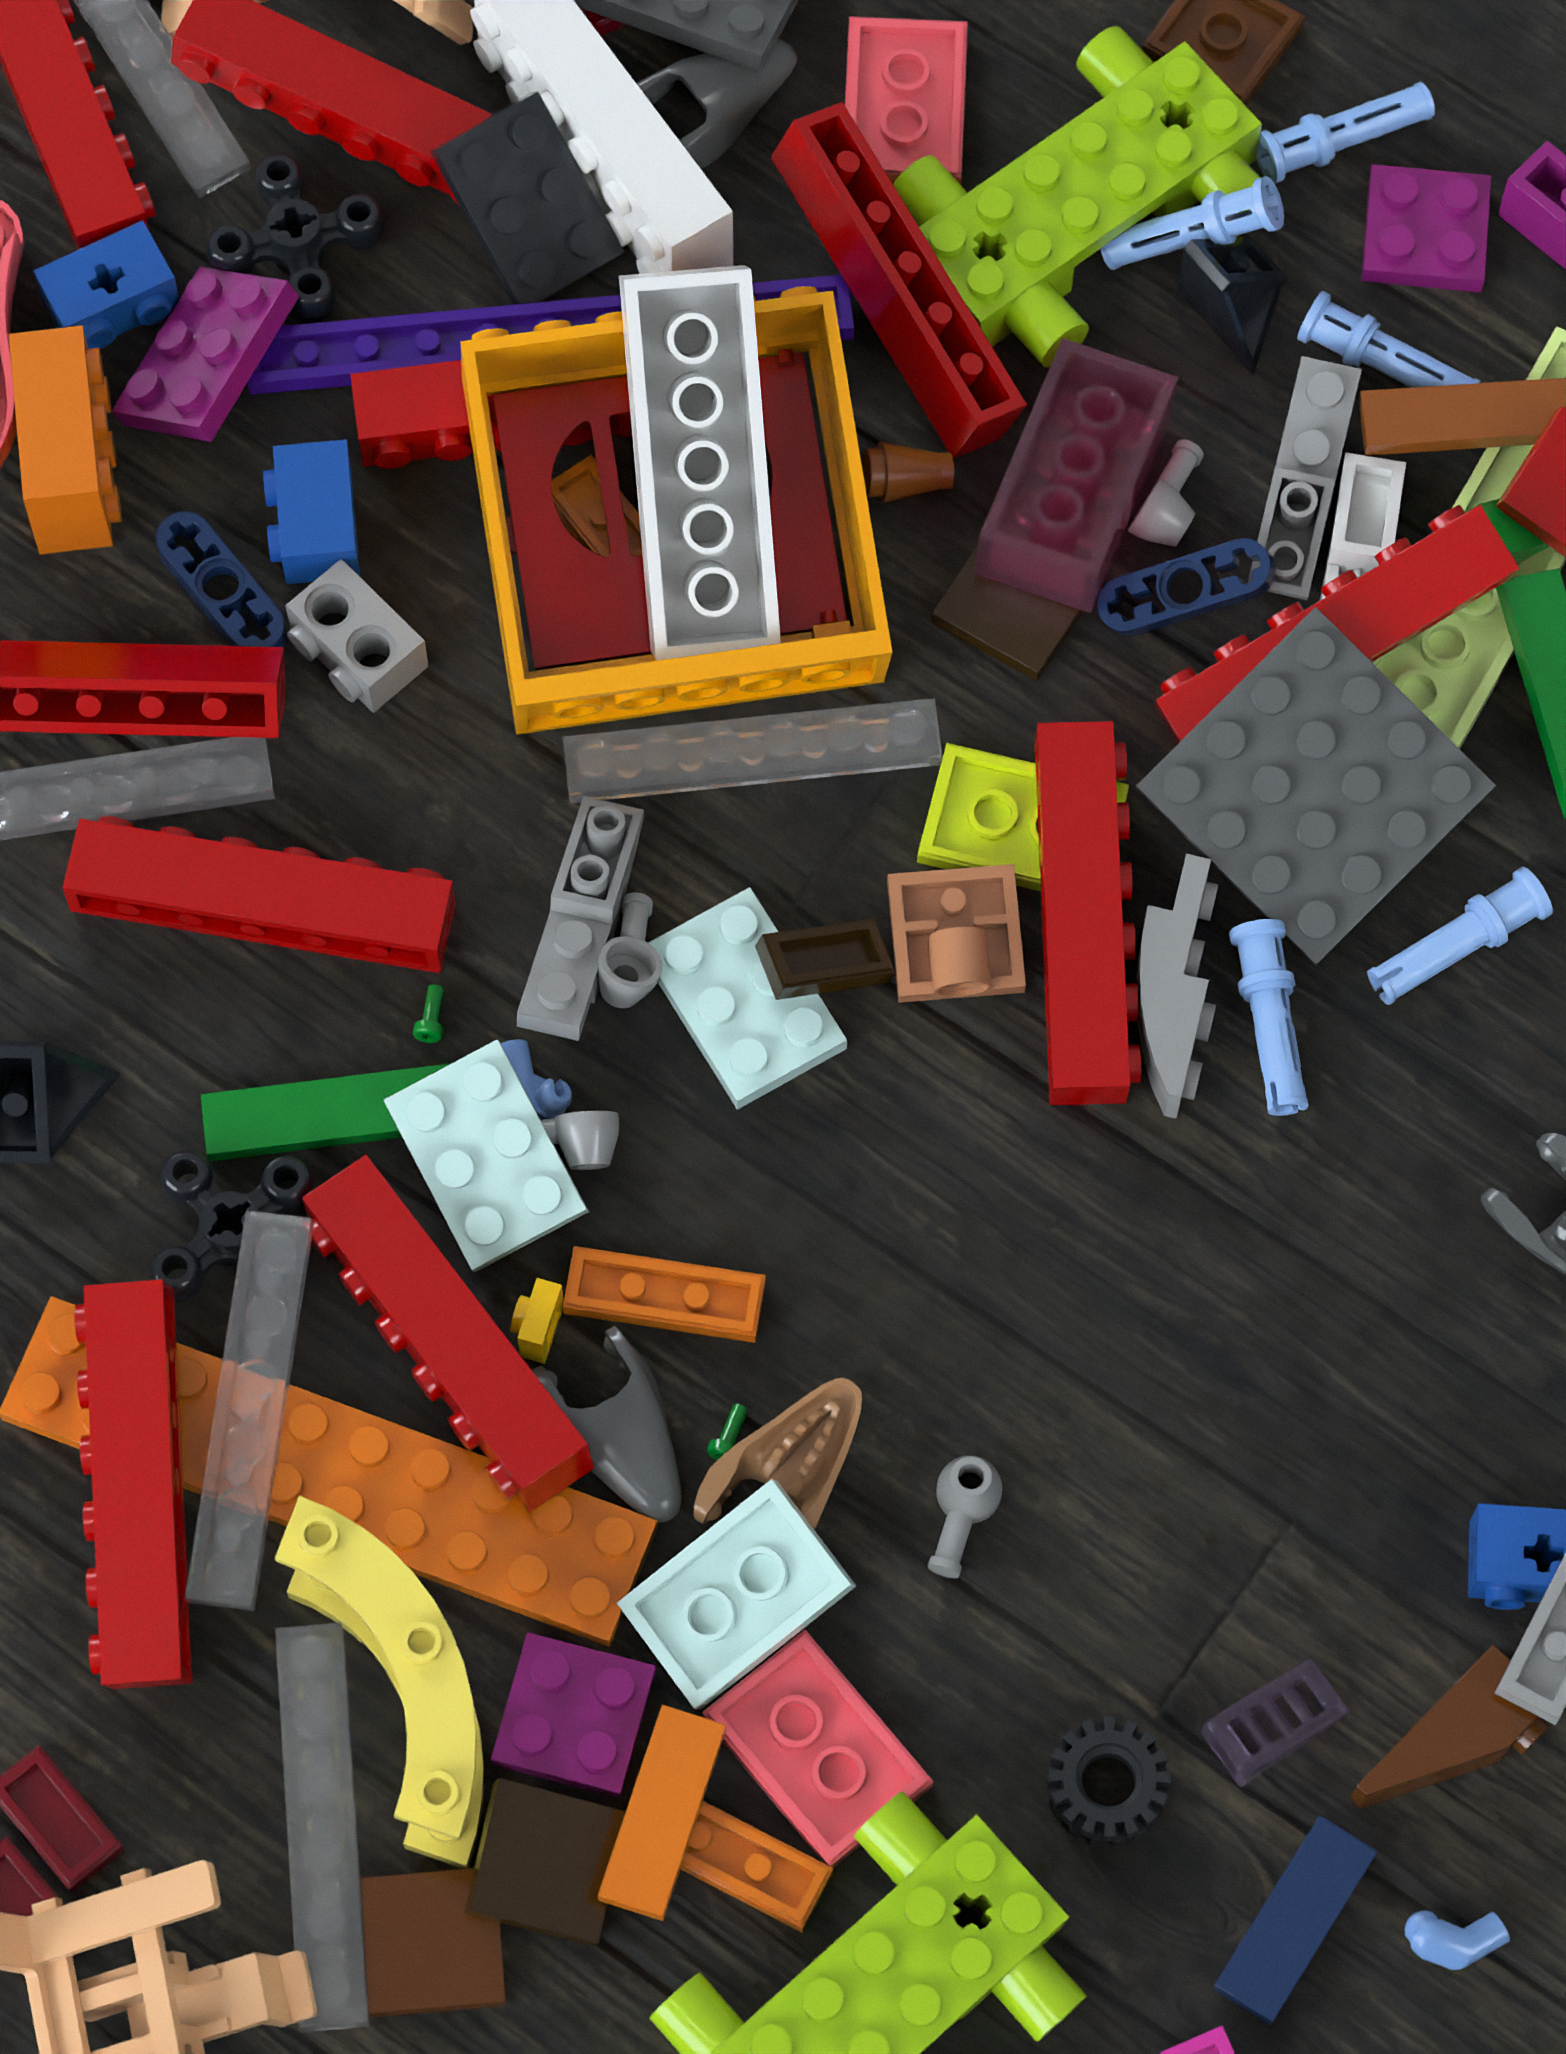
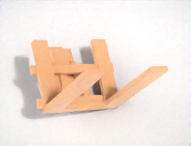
[0,1860,317,2054]

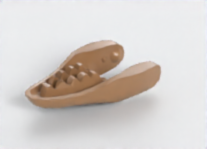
[694,1378,862,1530]

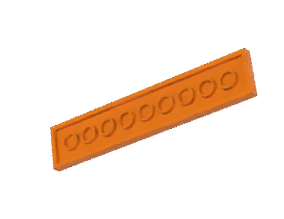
[0,1296,658,1647]

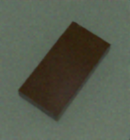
[755,918,896,1000]

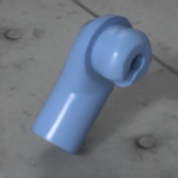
[501,1039,572,1120]
[1405,1910,1510,1970]

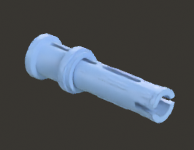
[1256,82,1435,184]
[1101,176,1284,270]
[1297,291,1480,388]
[1367,866,1553,1005]
[1229,919,1309,1116]

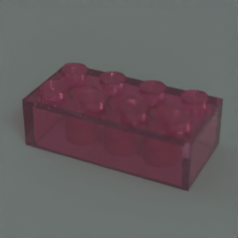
[974,338,1178,613]

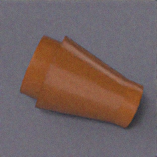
[861,442,954,503]

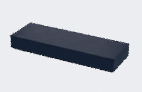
[1213,1815,1377,2026]

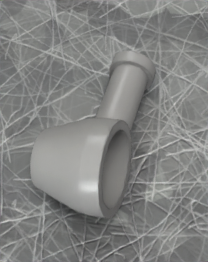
[1128,440,1204,547]
[597,892,662,1008]
[541,1111,619,1170]
[928,1455,1002,1578]

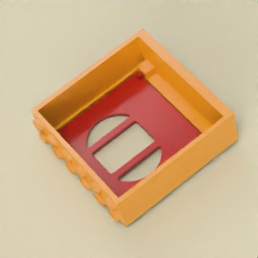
[460,286,892,735]

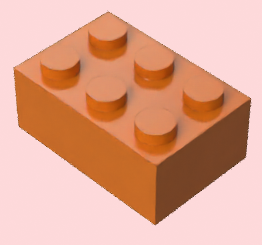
[8,325,122,555]

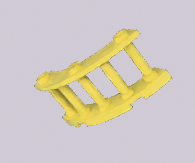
[275,1496,484,1869]

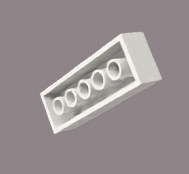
[470,0,733,274]
[619,265,781,660]

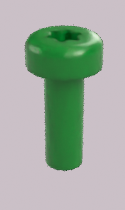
[413,984,444,1043]
[707,1404,748,1461]

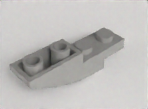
[1248,356,1362,600]
[517,796,644,1041]
[1136,854,1219,1118]

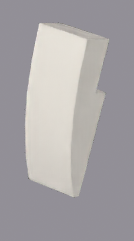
[1320,452,1406,600]

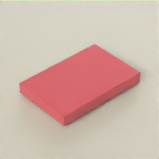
[845,17,968,184]
[702,1630,934,1868]

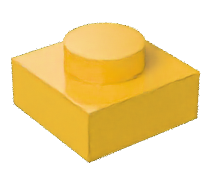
[510,1278,564,1364]

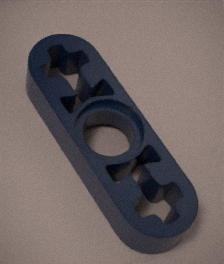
[156,511,287,647]
[1097,538,1276,636]

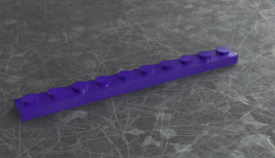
[247,275,854,395]

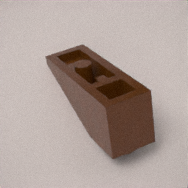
[1350,1645,1549,1809]

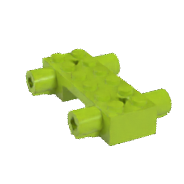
[893,26,1262,368]
[649,1791,1087,2054]

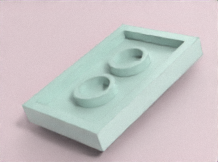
[649,887,847,1110]
[384,1039,589,1272]
[617,1479,856,1710]

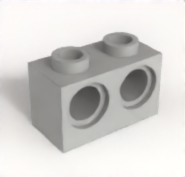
[285,559,429,713]

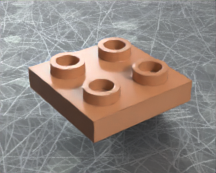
[887,864,1026,1003]

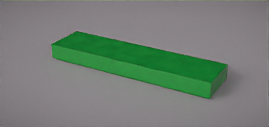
[1496,568,1566,820]
[201,1063,452,1162]

